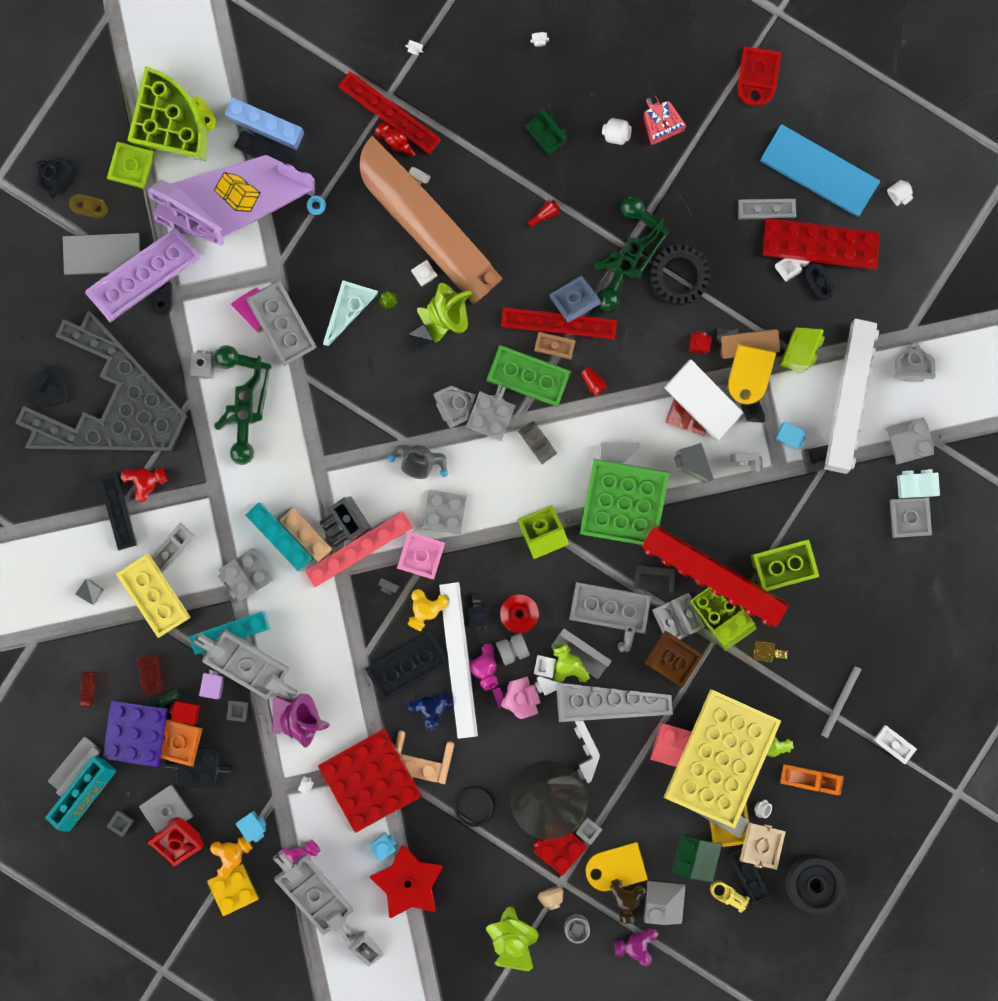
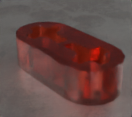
[80,671,95,709]

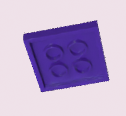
[102,701,168,767]

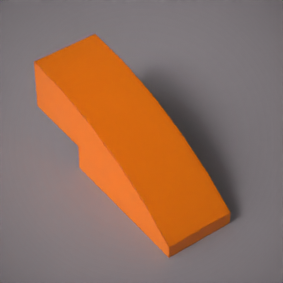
[780,764,844,795]

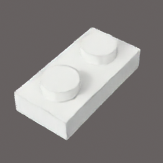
[873,725,917,764]

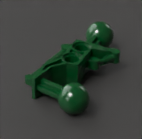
[593,195,669,312]
[214,345,272,465]

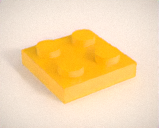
[207,864,259,916]

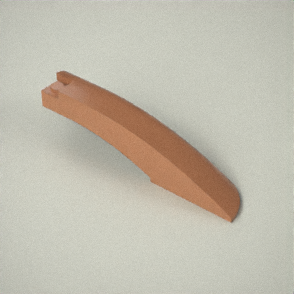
[360,136,503,304]

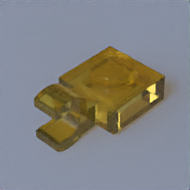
[753,641,788,663]

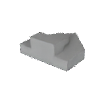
[895,341,936,382]
[433,385,476,428]

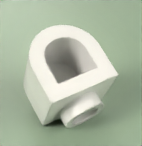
[887,180,913,206]

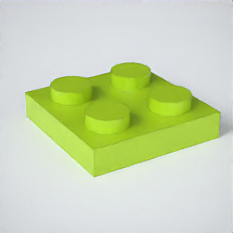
[107,142,155,189]

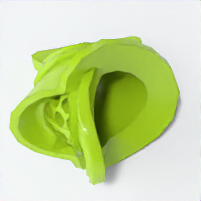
[417,283,472,342]
[486,906,539,971]

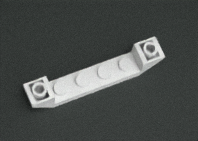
[535,676,600,783]

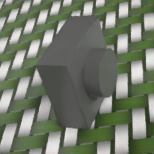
[378,578,400,595]
[226,700,249,722]
[106,810,135,837]

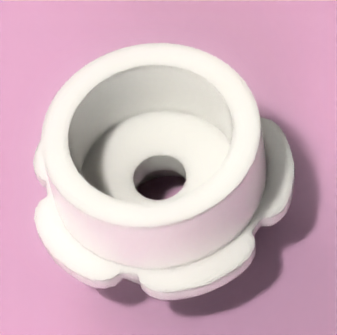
[530,32,549,47]
[405,40,423,55]
[298,776,314,795]
[754,800,772,818]

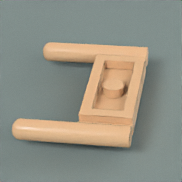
[395,730,454,784]

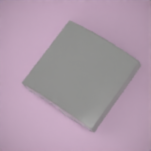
[652,593,705,640]

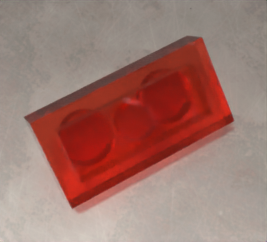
[137,655,164,696]

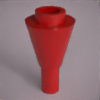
[527,199,561,228]

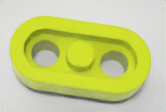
[193,96,217,132]

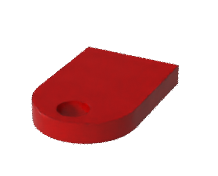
[737,46,782,107]

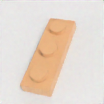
[279,508,333,562]

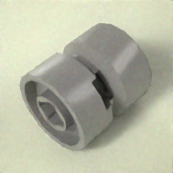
[496,633,530,666]
[564,913,590,943]

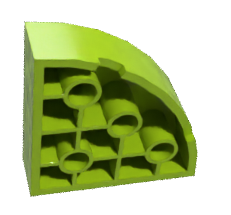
[127,66,208,162]

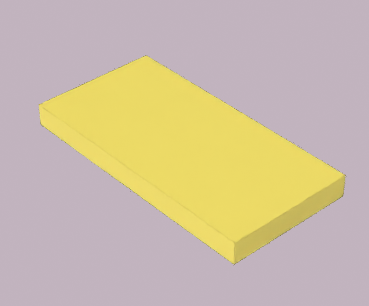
[116,553,190,638]

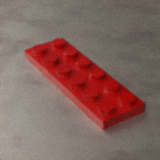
[762,218,880,270]

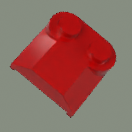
[147,817,203,867]

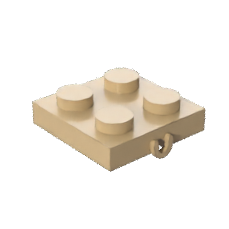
[740,822,786,870]

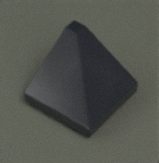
[741,400,765,423]

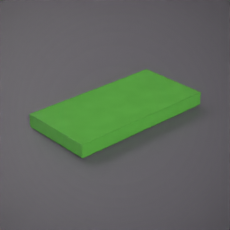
[486,345,571,407]

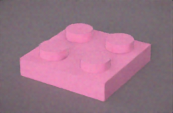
[397,532,445,580]

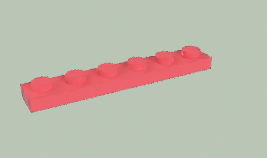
[305,512,413,588]

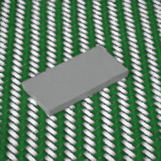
[63,233,141,275]
[246,280,317,366]
[569,582,651,634]

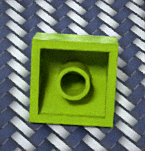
[517,505,569,559]

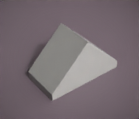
[348,931,384,966]

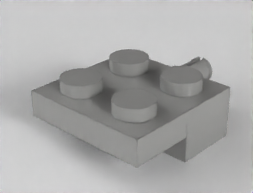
[466,385,515,442]

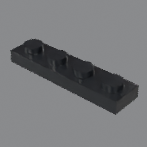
[98,472,138,551]

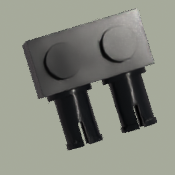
[320,496,372,547]

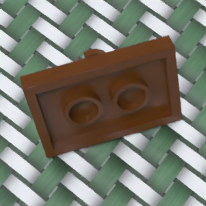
[645,630,703,688]

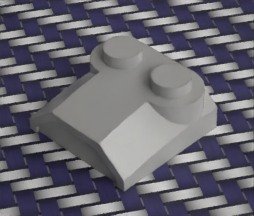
[886,418,934,465]

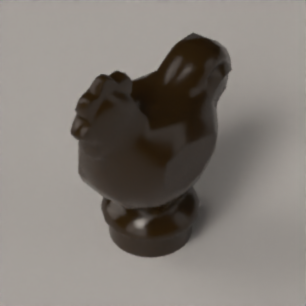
[610,879,647,924]

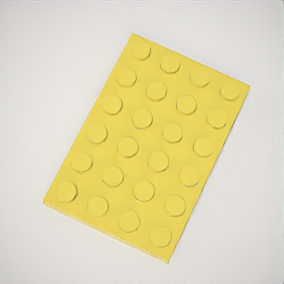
[664,689,781,829]

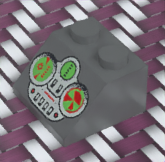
[674,443,714,483]

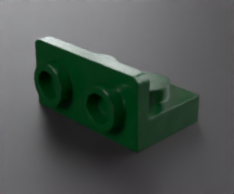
[525,109,567,156]

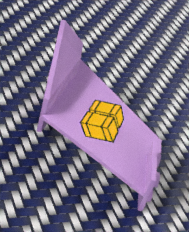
[148,155,315,246]

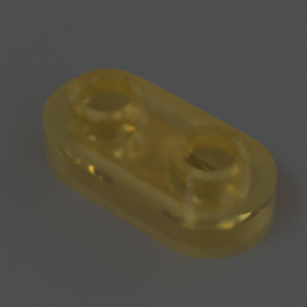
[69,194,108,219]

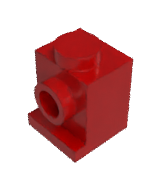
[688,332,712,355]

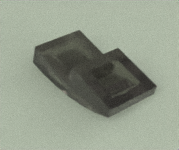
[518,421,557,464]

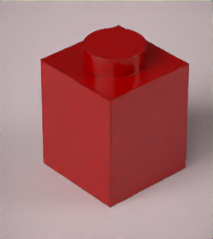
[169,700,201,725]

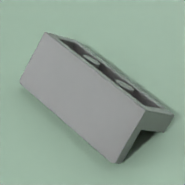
[551,628,612,679]
[48,737,103,797]

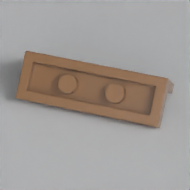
[719,329,780,359]

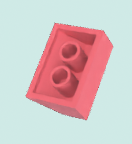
[650,722,692,767]

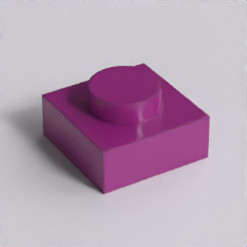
[493,687,506,708]

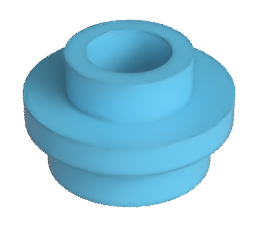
[307,196,326,215]

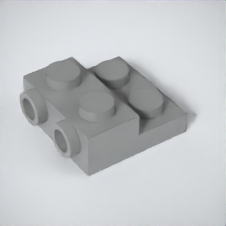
[218,549,273,602]

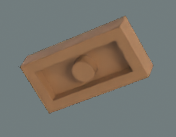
[534,332,576,360]

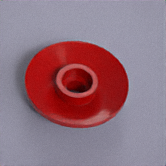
[500,595,539,633]

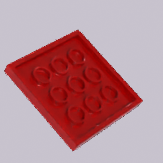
[318,728,423,833]

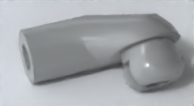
[618,625,635,652]

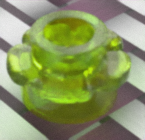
[379,292,398,309]

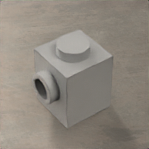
[190,350,214,379]

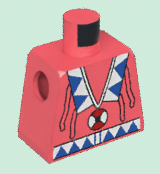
[643,96,686,145]

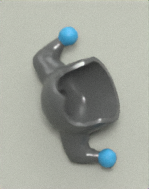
[387,445,448,479]

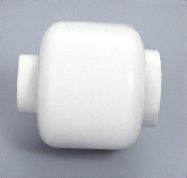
[602,118,632,145]

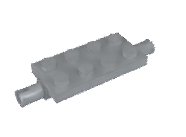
[193,629,298,701]
[273,851,356,942]

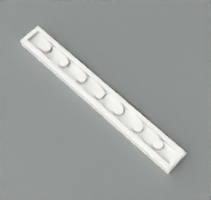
[439,582,478,739]

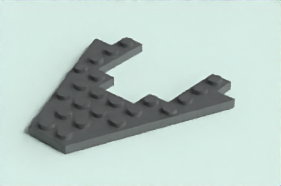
[15,311,188,451]

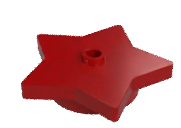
[370,844,443,918]

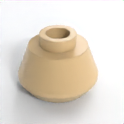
[538,887,563,910]

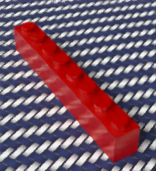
[642,525,789,627]

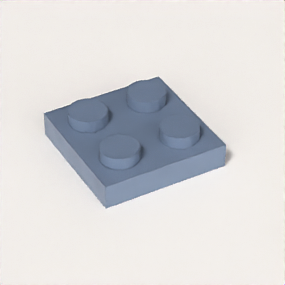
[549,276,601,323]

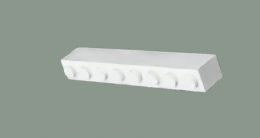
[824,319,879,474]

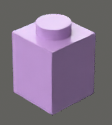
[199,669,225,699]

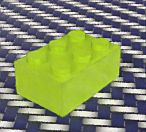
[750,539,819,591]

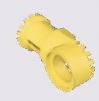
[710,881,750,913]

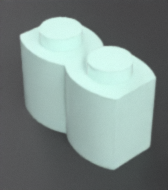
[897,469,940,499]

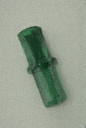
[143,687,181,708]

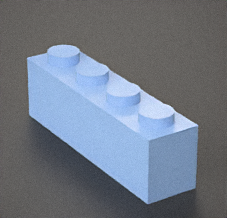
[224,97,304,151]

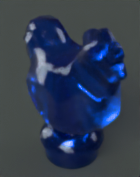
[406,692,454,731]

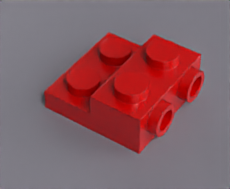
[533,821,588,876]

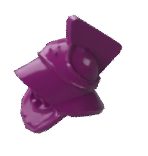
[273,694,330,748]

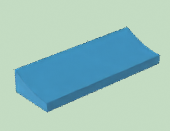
[760,124,880,217]

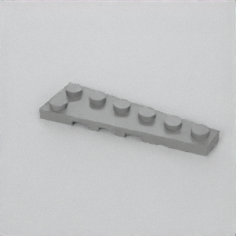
[556,683,673,722]

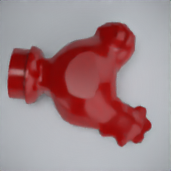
[375,122,415,157]
[121,467,168,502]

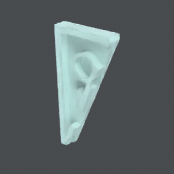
[323,281,378,346]

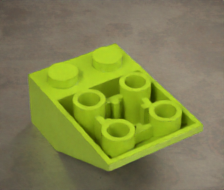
[779,327,825,374]
[690,587,756,651]

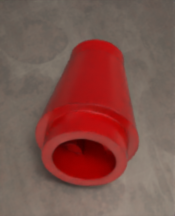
[581,367,607,396]

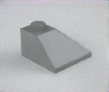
[643,880,686,925]

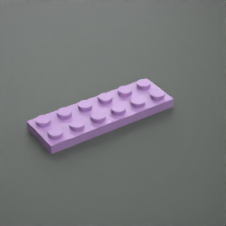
[85,227,200,322]

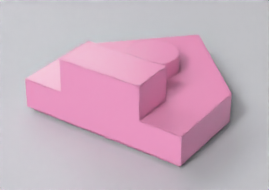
[501,676,540,719]

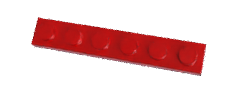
[339,71,441,155]
[501,307,617,340]

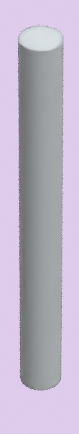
[821,666,862,738]

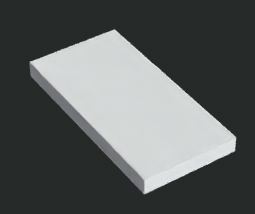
[664,360,743,441]

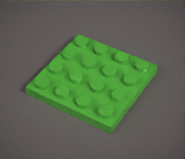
[580,458,670,545]

